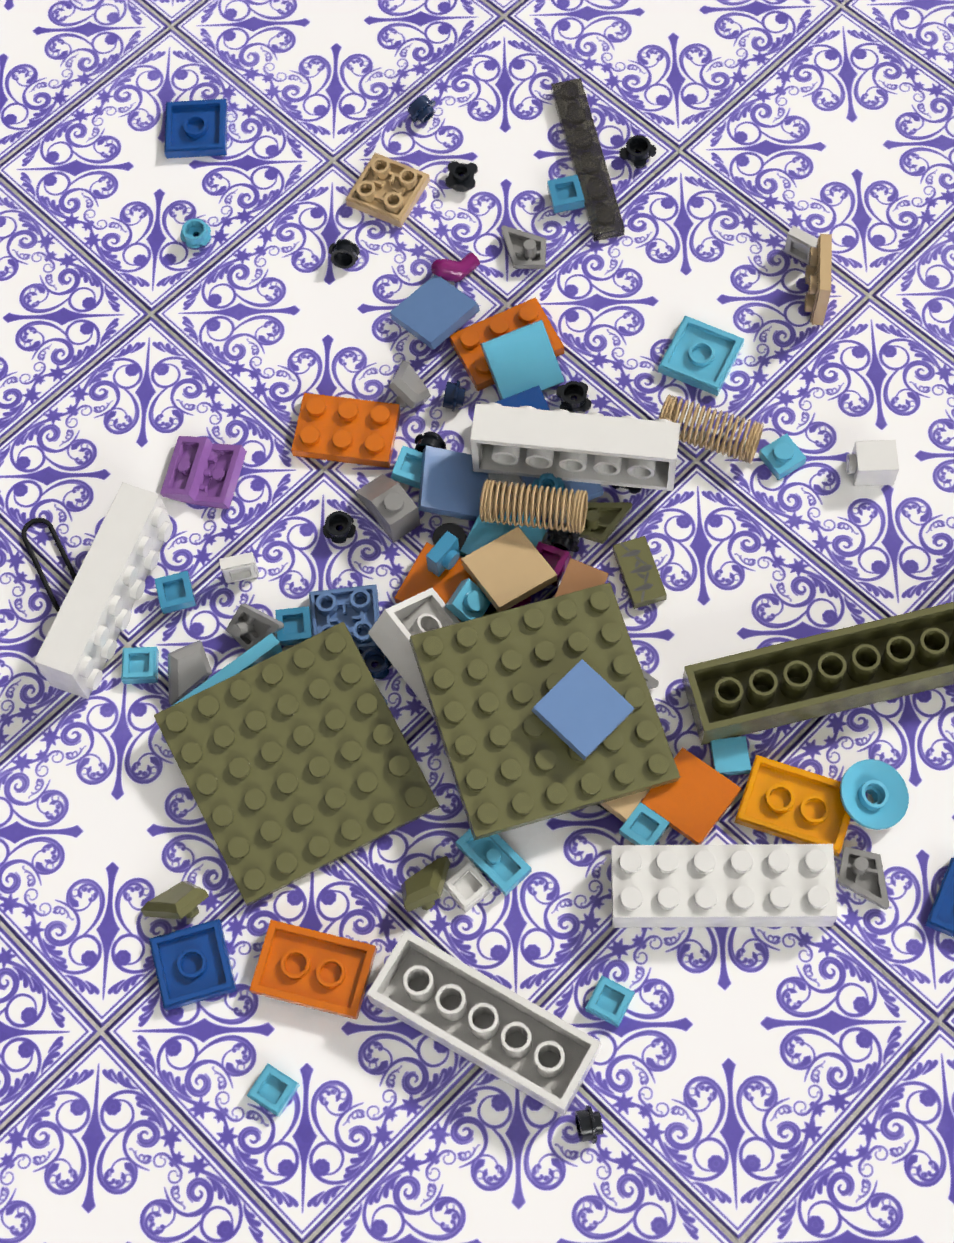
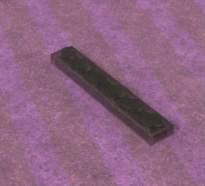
[551,78,625,241]

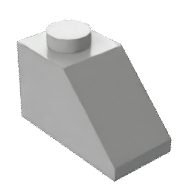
[355,474,421,543]

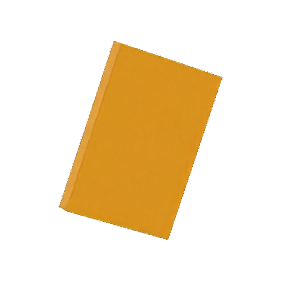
[734,755,851,857]

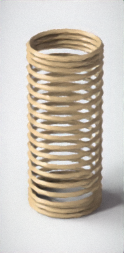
[659,394,764,464]
[479,479,588,534]

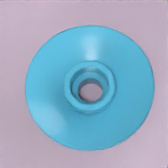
[840,759,909,830]

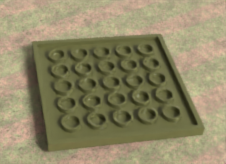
[409,583,680,840]
[153,621,440,906]

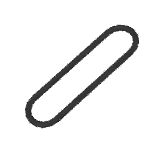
[21,518,76,612]

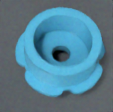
[180,218,211,249]

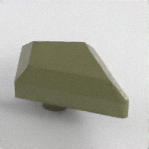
[580,502,632,544]
[401,856,451,912]
[141,881,209,919]

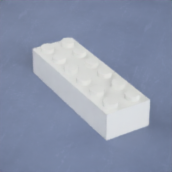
[470,402,681,491]
[34,482,173,699]
[611,844,838,928]
[367,930,602,1116]

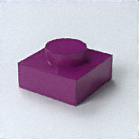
[536,541,571,587]

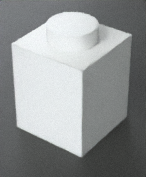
[846,439,900,486]

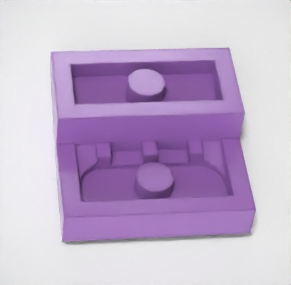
[160,436,247,509]

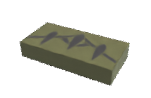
[612,536,667,609]

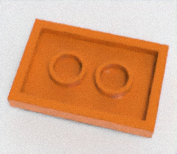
[449,297,564,392]
[291,393,401,468]
[249,920,377,1020]

